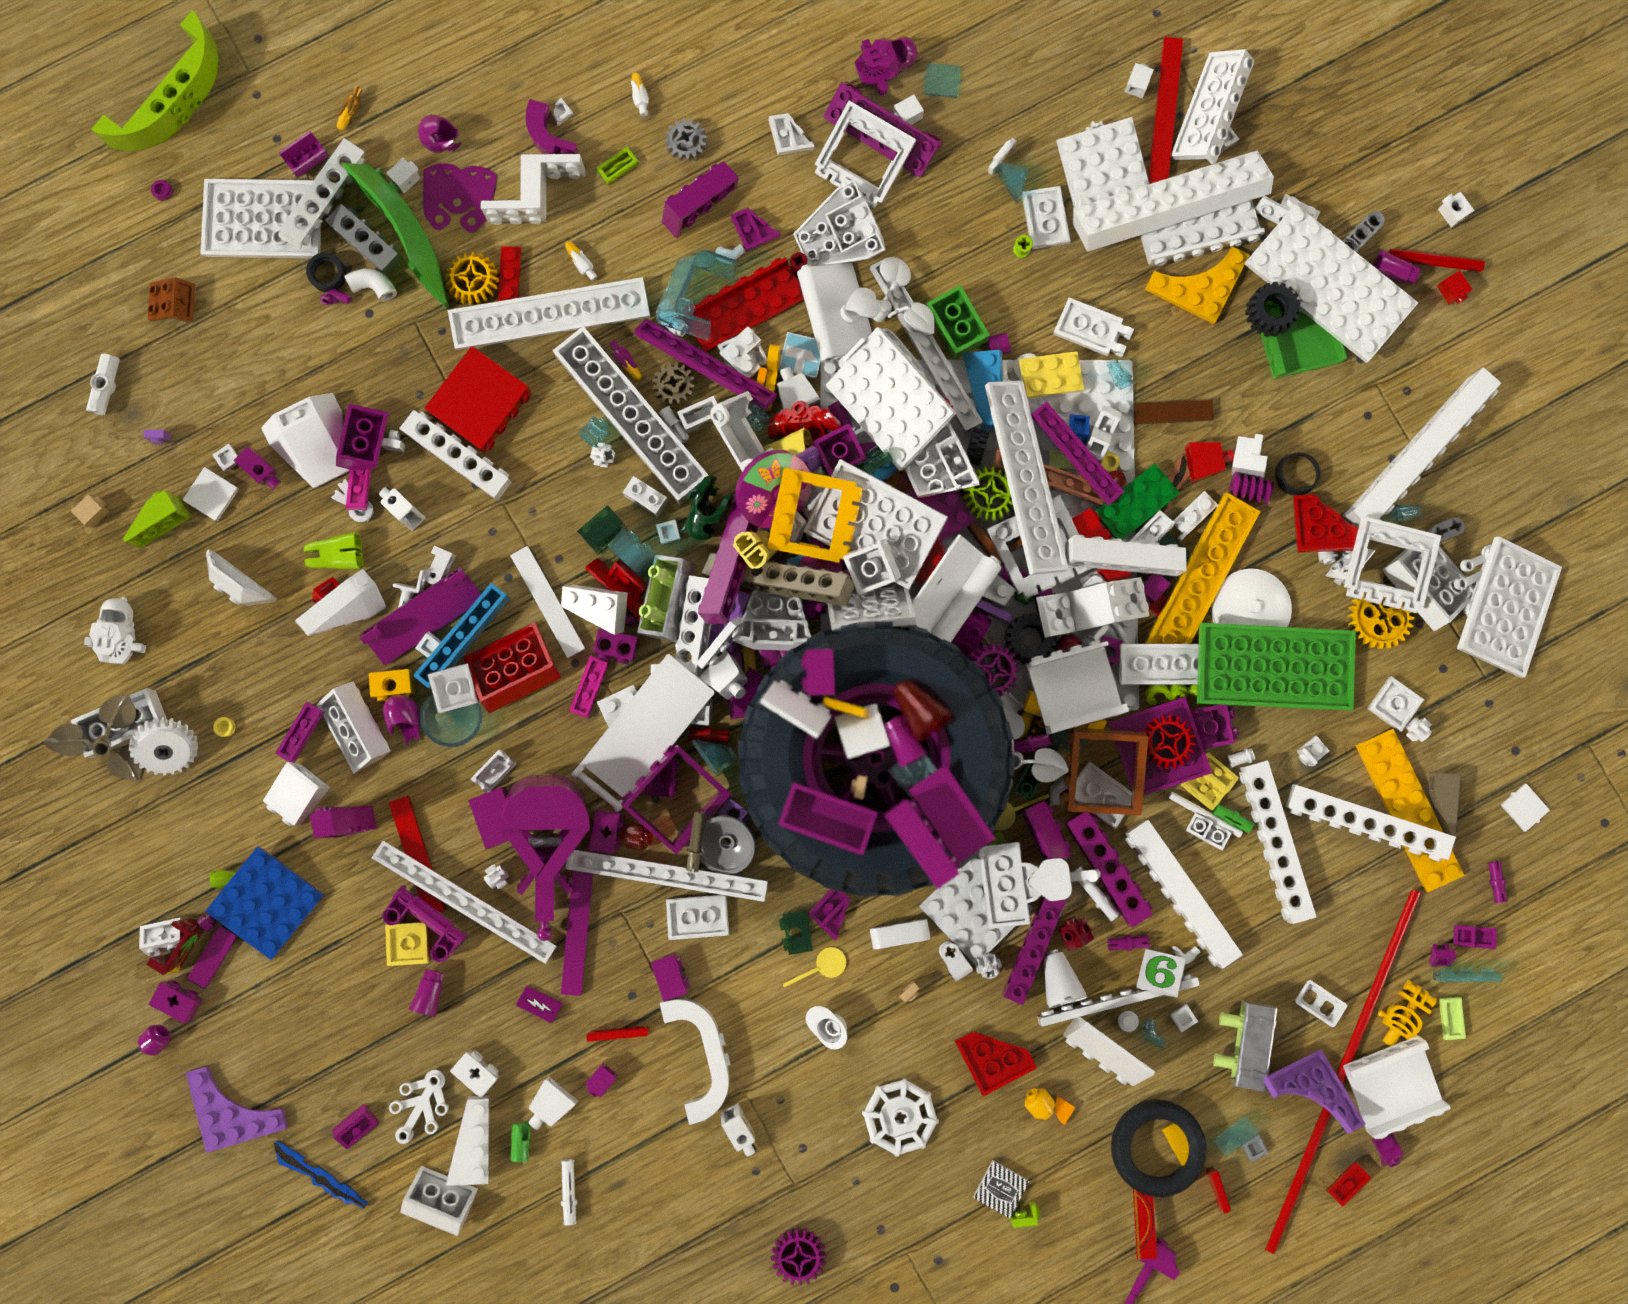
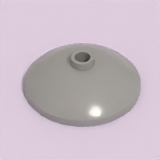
[700,816,755,874]

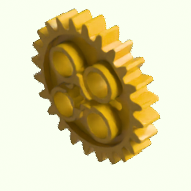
[1347,586,1415,650]

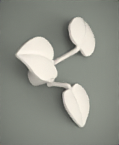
[846,257,934,335]
[1003,707,1068,791]

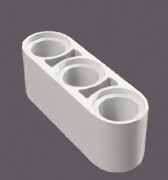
[869,919,931,949]

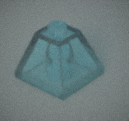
[691,739,737,776]

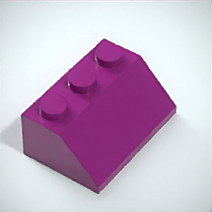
[336,404,389,471]
[1020,800,1071,860]

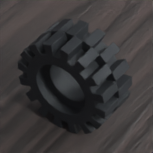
[966,428,989,466]

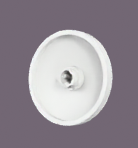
[1211,569,1292,627]

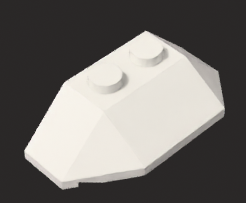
[206,549,277,606]

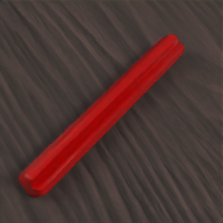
[1388,249,1485,272]

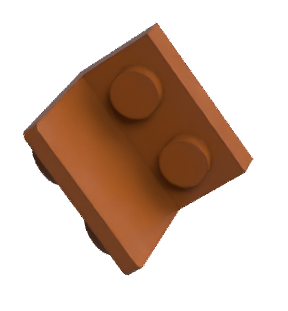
[147,277,195,323]

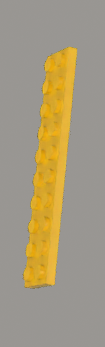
[1144,492,1261,644]

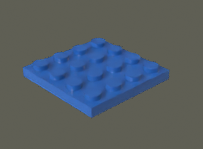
[205,846,324,960]

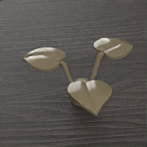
[44,694,142,782]

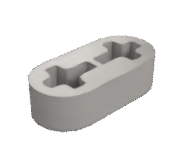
[1427,518,1465,543]

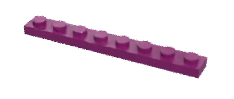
[635,318,777,410]

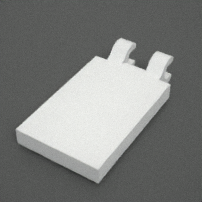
[1053,298,1134,357]

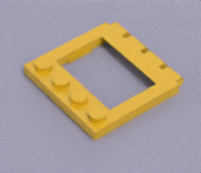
[767,467,863,563]

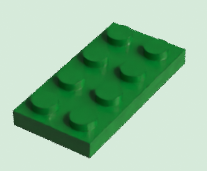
[1096,463,1180,540]

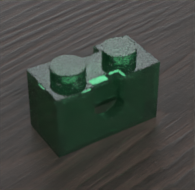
[779,909,813,955]

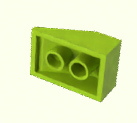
[123,490,191,549]

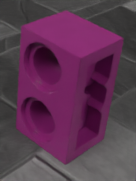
[593,629,639,664]

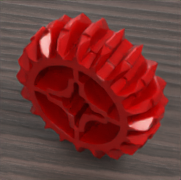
[1142,714,1197,769]

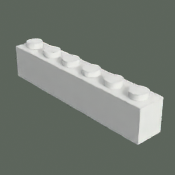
[1065,535,1186,576]

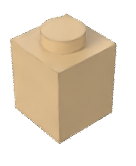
[71,495,110,528]

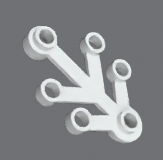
[1454,545,1492,617]
[389,1070,449,1144]

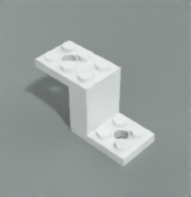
[481,154,585,225]
[1036,577,1150,637]

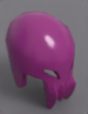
[418,114,462,153]
[382,695,420,745]

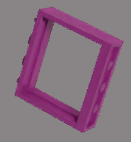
[621,743,731,855]

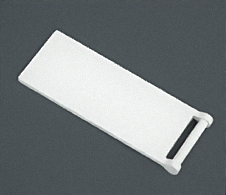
[571,654,715,813]

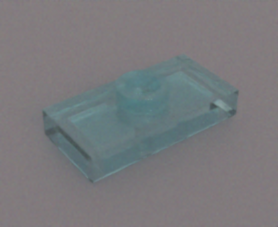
[1213,1115,1259,1157]

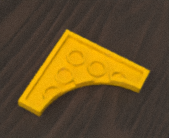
[1144,246,1249,324]

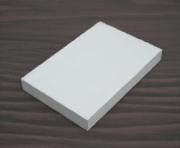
[1022,186,1071,250]
[1066,761,1132,829]
[666,895,730,940]

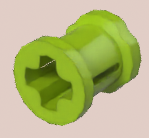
[1013,235,1033,258]

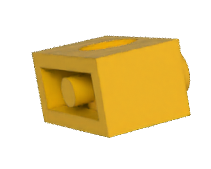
[369,669,415,701]

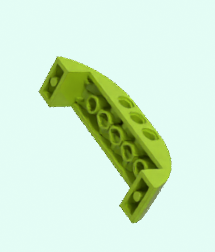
[91,10,218,151]

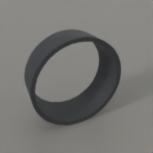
[1275,452,1320,495]

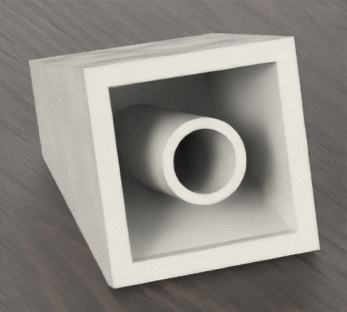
[263,762,330,827]

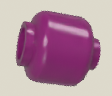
[138,1025,170,1056]

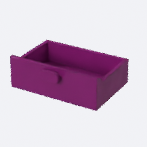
[468,787,509,849]

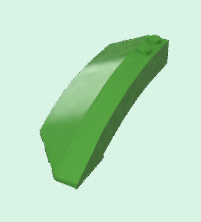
[342,163,450,310]

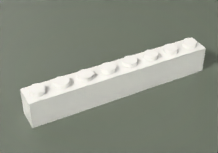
[1125,819,1243,969]

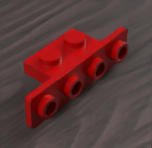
[585,558,648,620]

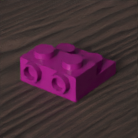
[1190,705,1239,749]

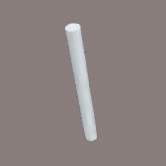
[1168,791,1243,838]

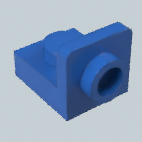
[1069,414,1090,446]

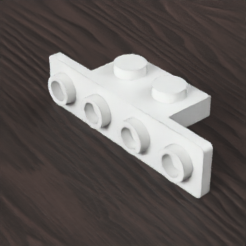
[1255,194,1332,233]

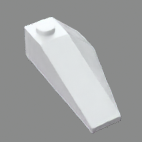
[295,569,386,637]

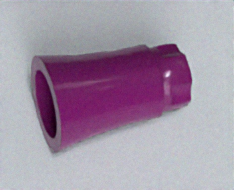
[1373,250,1420,285]
[884,716,927,768]
[408,969,445,1017]

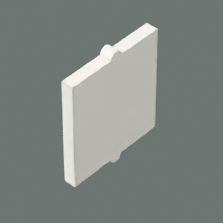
[1501,784,1550,832]

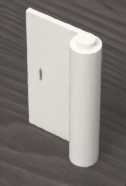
[797,263,872,363]
[912,535,1002,643]

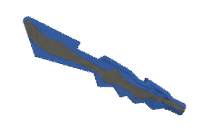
[274,1141,369,1209]

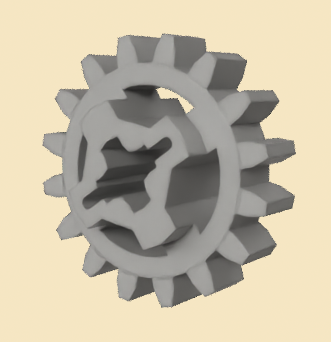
[665,118,707,162]

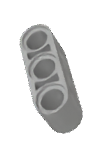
[1343,211,1385,252]

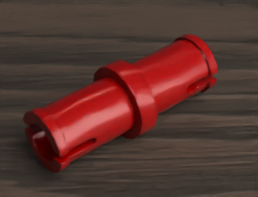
[688,727,730,743]

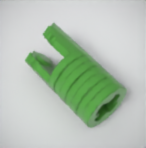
[510,1121,530,1162]

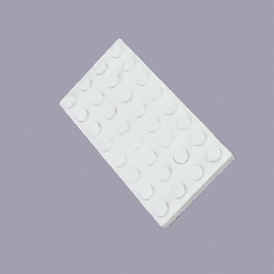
[1244,204,1418,363]

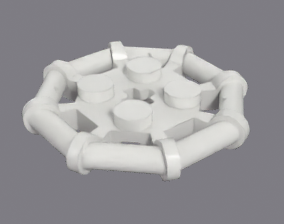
[862,1078,939,1157]

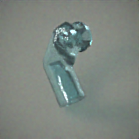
[1142,1019,1166,1048]

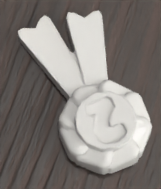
[331,479,374,522]

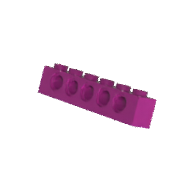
[1064,812,1153,928]
[1001,895,1067,1005]

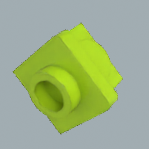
[1010,1201,1041,1228]

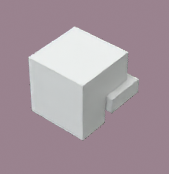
[1232,434,1268,480]

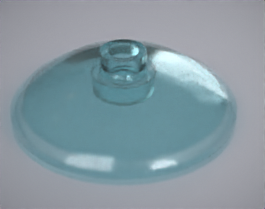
[420,694,482,747]

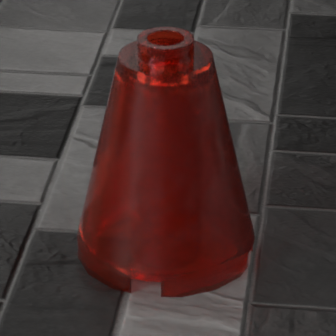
[893,680,951,742]

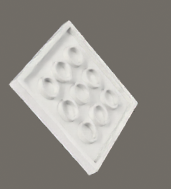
[1056,117,1149,208]
[919,851,1033,965]

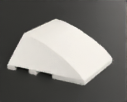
[905,421,980,498]
[732,590,811,651]

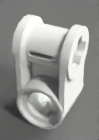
[939,941,973,982]

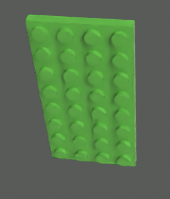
[1197,623,1356,711]

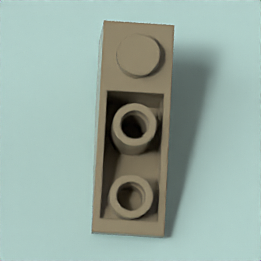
[1428,772,1462,836]

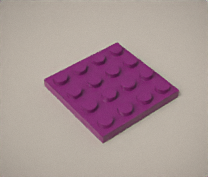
[1108,697,1212,796]

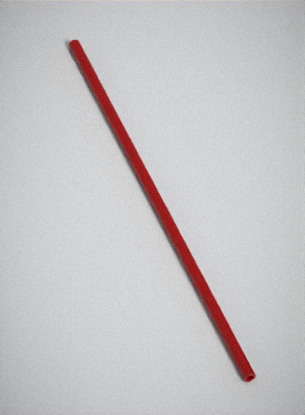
[1265,890,1421,1254]

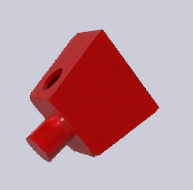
[1184,442,1234,483]

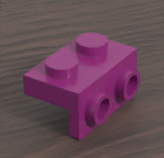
[279,131,329,178]
[645,756,678,797]

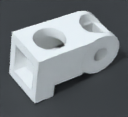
[424,546,456,585]

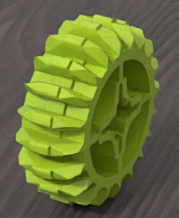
[962,467,1013,521]

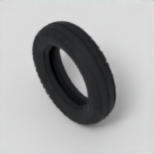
[1111,1100,1206,1197]

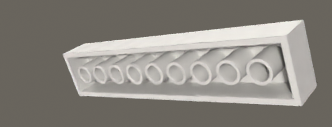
[1073,150,1274,252]
[552,326,709,505]
[1342,367,1501,529]

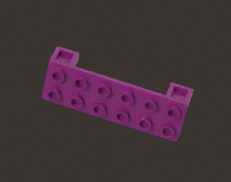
[824,81,944,177]
[360,566,481,665]

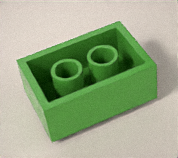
[926,285,990,360]

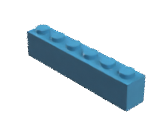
[413,583,511,689]

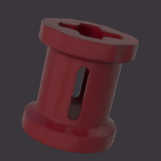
[790,252,808,277]

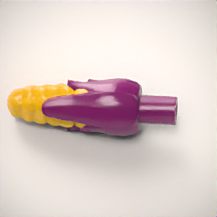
[609,340,642,381]

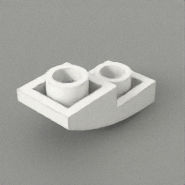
[1186,813,1232,851]

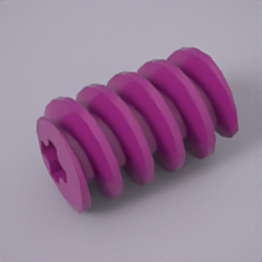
[1229,472,1274,505]

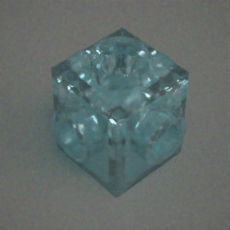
[745,404,769,433]

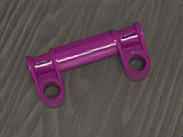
[382,885,468,963]

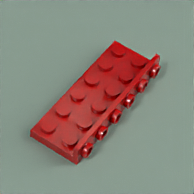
[683,257,805,353]

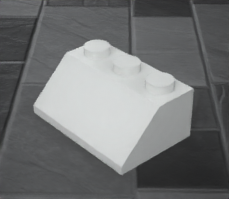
[760,680,831,739]
[400,1166,478,1236]

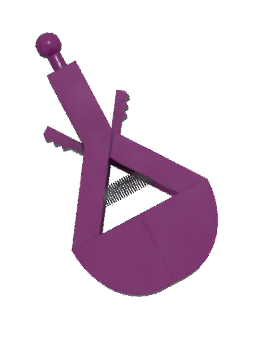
[501,775,590,941]

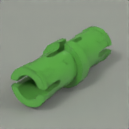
[1212,803,1254,834]

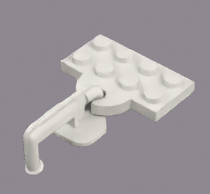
[979,842,1101,929]

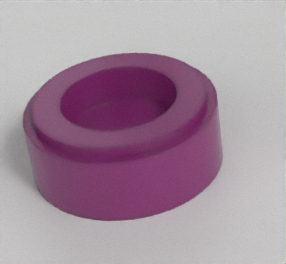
[151,180,173,201]

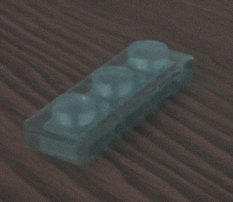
[1433,968,1502,982]

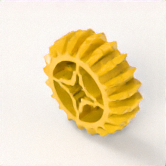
[445,252,499,305]

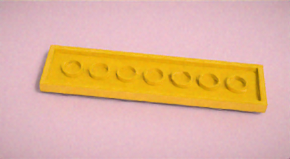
[1355,729,1464,892]

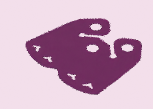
[423,164,497,233]

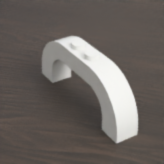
[660,998,731,1125]

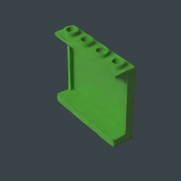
[1261,301,1348,380]

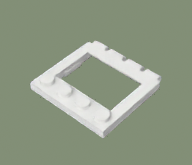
[815,101,917,208]
[987,495,1091,600]
[1344,516,1441,613]

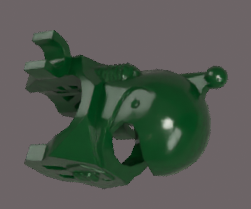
[679,474,735,541]

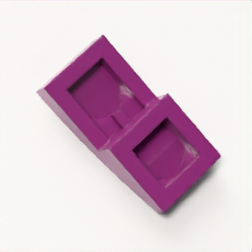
[1453,925,1497,949]

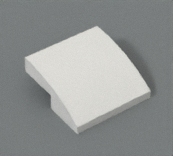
[835,704,890,759]

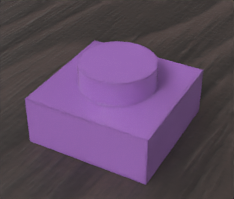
[144,430,171,445]

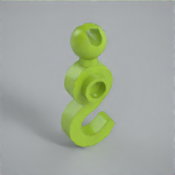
[1145,684,1197,705]

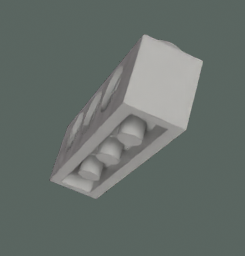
[325,203,402,276]

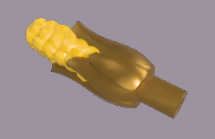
[336,86,362,130]

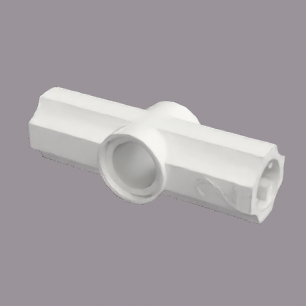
[86,354,120,415]

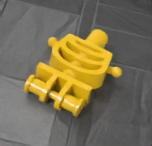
[1378,980,1437,1046]

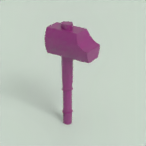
[1124,1238,1180,1304]

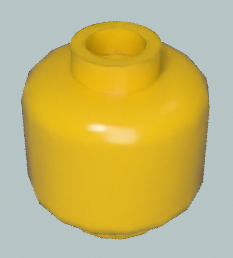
[1024,1088,1055,1120]

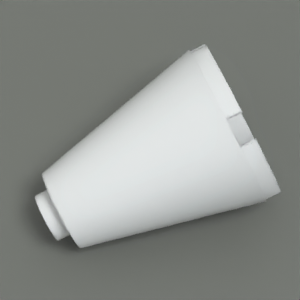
[1043,949,1087,1009]

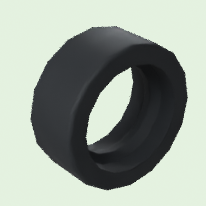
[306,253,347,292]

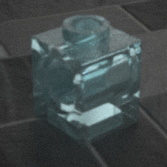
[578,416,610,448]

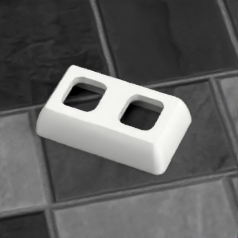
[1295,980,1347,1027]

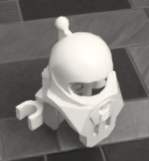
[84,597,146,665]

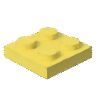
[385,922,429,966]

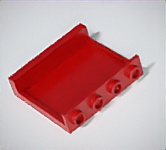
[424,347,532,454]

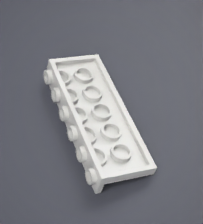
[1171,49,1254,164]
[1140,200,1265,266]

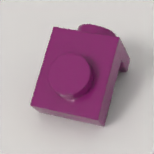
[1372,1133,1404,1167]

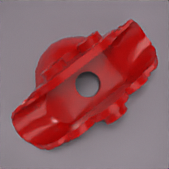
[768,401,842,447]

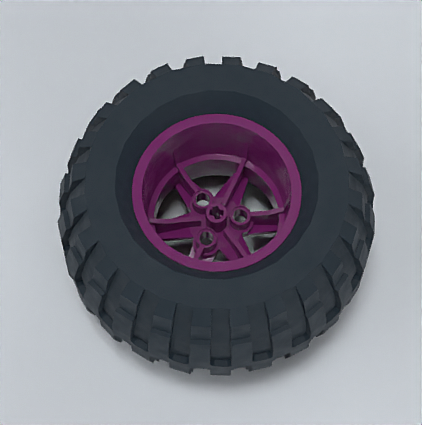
[738,622,1014,897]

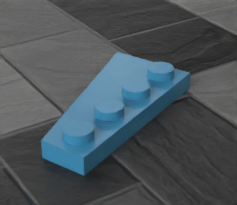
[962,350,1003,431]

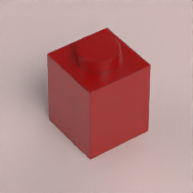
[1437,271,1473,305]

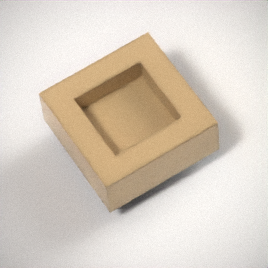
[851,776,867,799]
[898,981,920,1002]

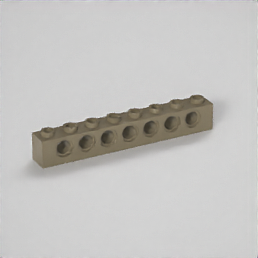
[701,553,855,606]

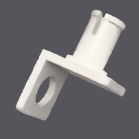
[393,570,426,608]

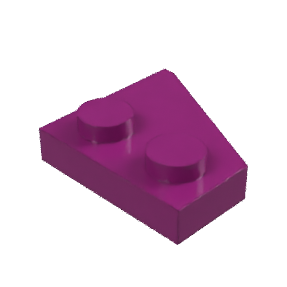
[730,208,781,252]
[807,889,850,941]

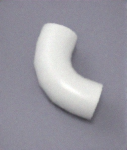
[344,268,397,302]

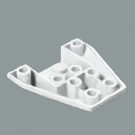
[793,179,886,267]
[261,393,350,489]

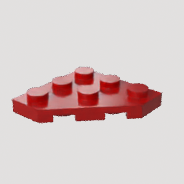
[1293,494,1358,553]
[954,1031,1037,1097]

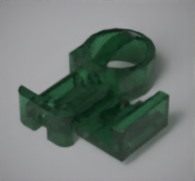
[855,445,893,475]

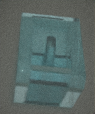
[997,162,1029,203]

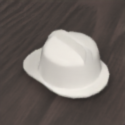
[805,1006,847,1049]

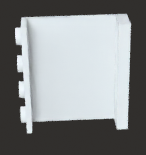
[1026,640,1129,735]
[1343,1036,1451,1139]

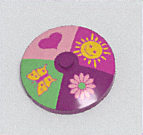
[735,450,812,529]

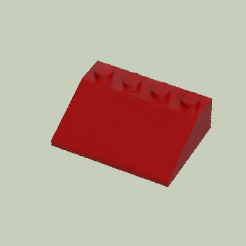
[463,622,561,713]

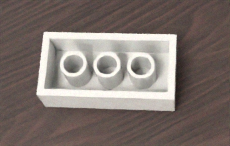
[70,688,167,758]

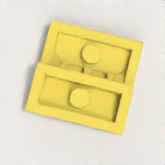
[1180,752,1239,811]

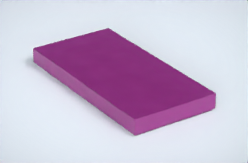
[909,765,995,863]

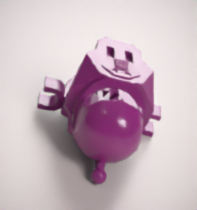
[854,37,919,96]

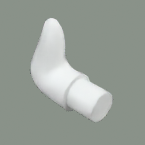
[1172,946,1200,964]

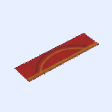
[1133,1189,1157,1259]

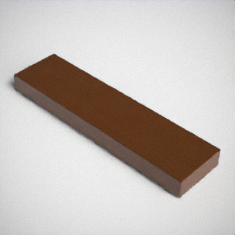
[1133,400,1214,425]

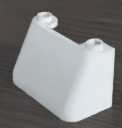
[711,391,773,472]

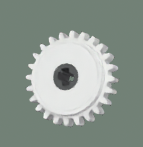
[129,717,198,776]

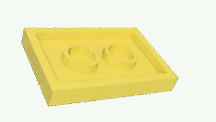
[1019,351,1084,399]

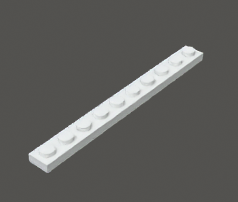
[870,258,983,433]
[372,841,557,964]
[565,849,768,902]

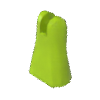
[304,531,363,570]

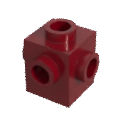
[1059,916,1094,951]

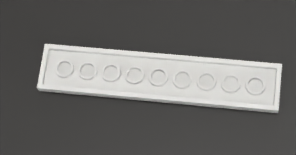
[448,277,650,350]
[985,381,1069,575]

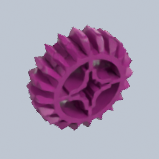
[969,643,1020,697]
[771,1227,827,1286]

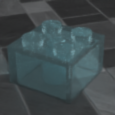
[607,528,655,578]

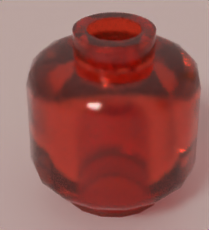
[621,823,653,850]

